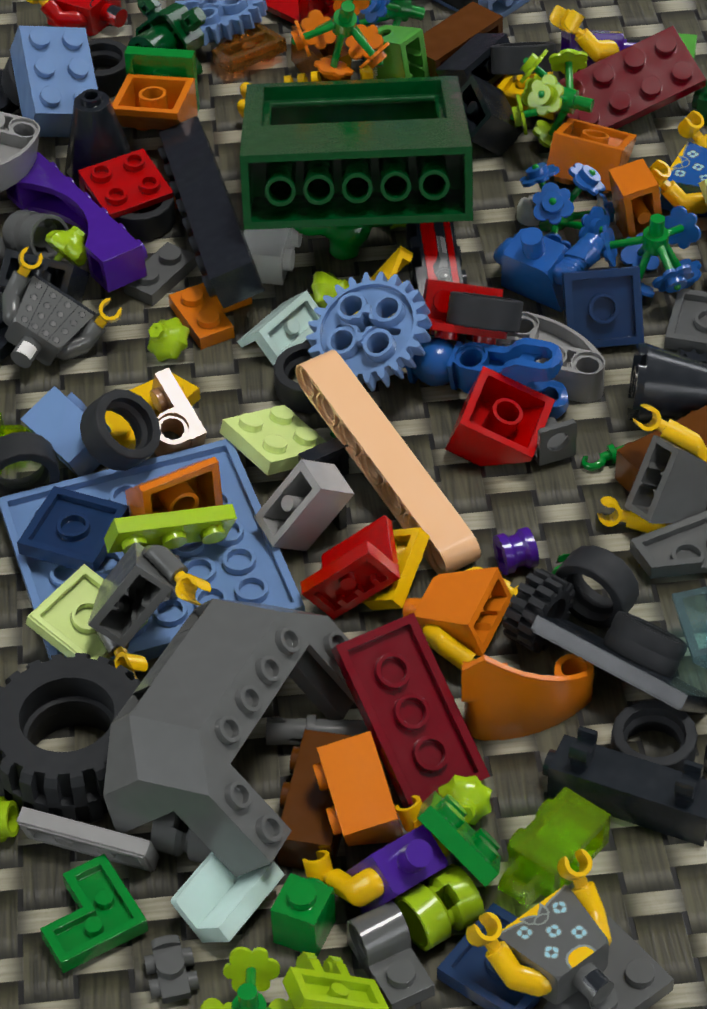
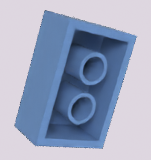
[10,26,98,137]

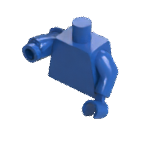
[493,227,605,312]

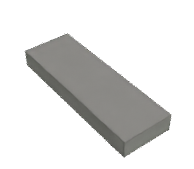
[17,806,160,872]

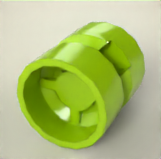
[394,864,485,951]

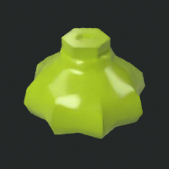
[45,226,87,267]
[310,271,349,308]
[147,317,190,362]
[438,774,493,825]

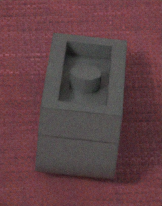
[347,901,435,1009]

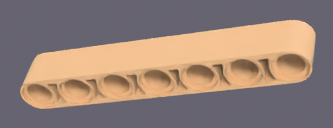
[295,349,481,574]

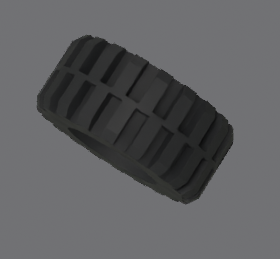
[0,653,142,823]

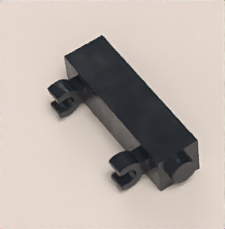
[542,726,707,847]

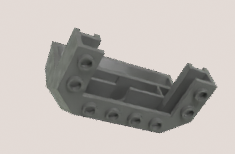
[103,599,357,877]

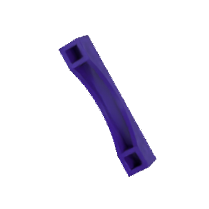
[6,152,148,293]

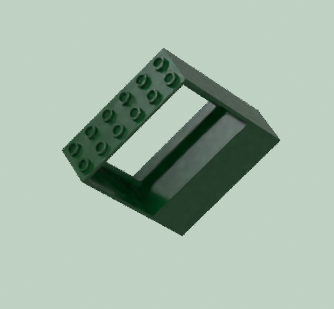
[240,76,473,230]

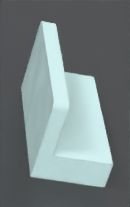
[237,290,319,365]
[171,852,285,943]

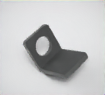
[533,417,577,466]

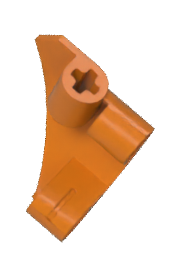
[461,653,594,741]

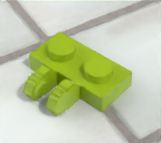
[282,951,389,1009]

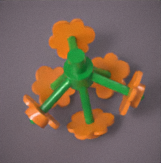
[291,0,390,80]

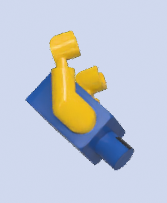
[649,110,707,217]

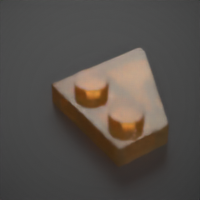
[212,23,287,74]

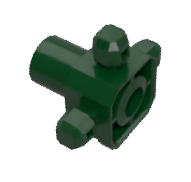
[128,0,206,76]

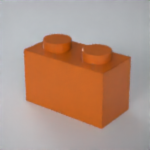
[608,158,662,239]

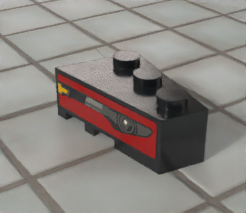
[406,222,467,336]

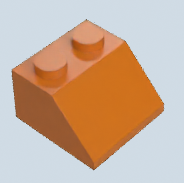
[112,73,198,131]
[547,118,637,193]
[125,457,223,516]
[313,731,404,846]

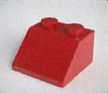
[445,366,555,466]

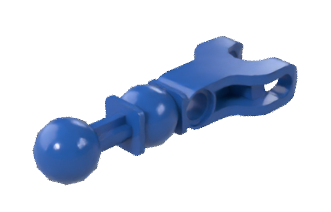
[343,338,569,419]

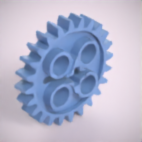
[175,0,268,46]
[306,271,432,391]

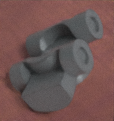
[144,935,200,1004]

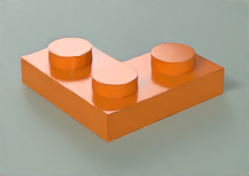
[168,283,252,350]

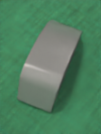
[0,111,40,192]
[495,311,605,403]

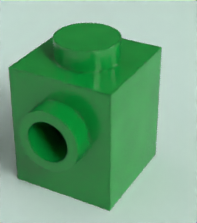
[270,873,336,957]

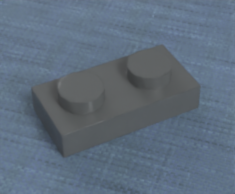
[123,242,197,306]

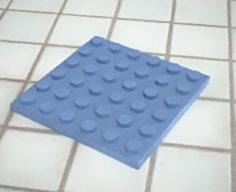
[0,439,305,661]

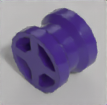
[493,527,539,575]

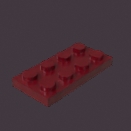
[558,26,706,129]
[331,613,490,808]

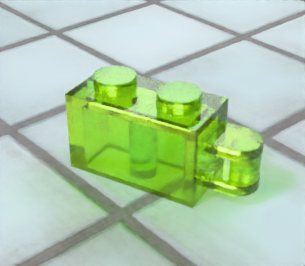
[498,787,611,907]

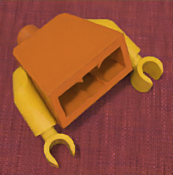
[402,567,519,670]

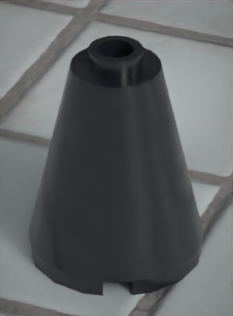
[65,89,132,188]
[627,343,707,421]

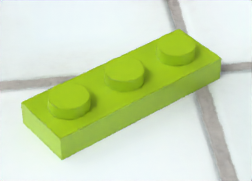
[104,504,237,554]

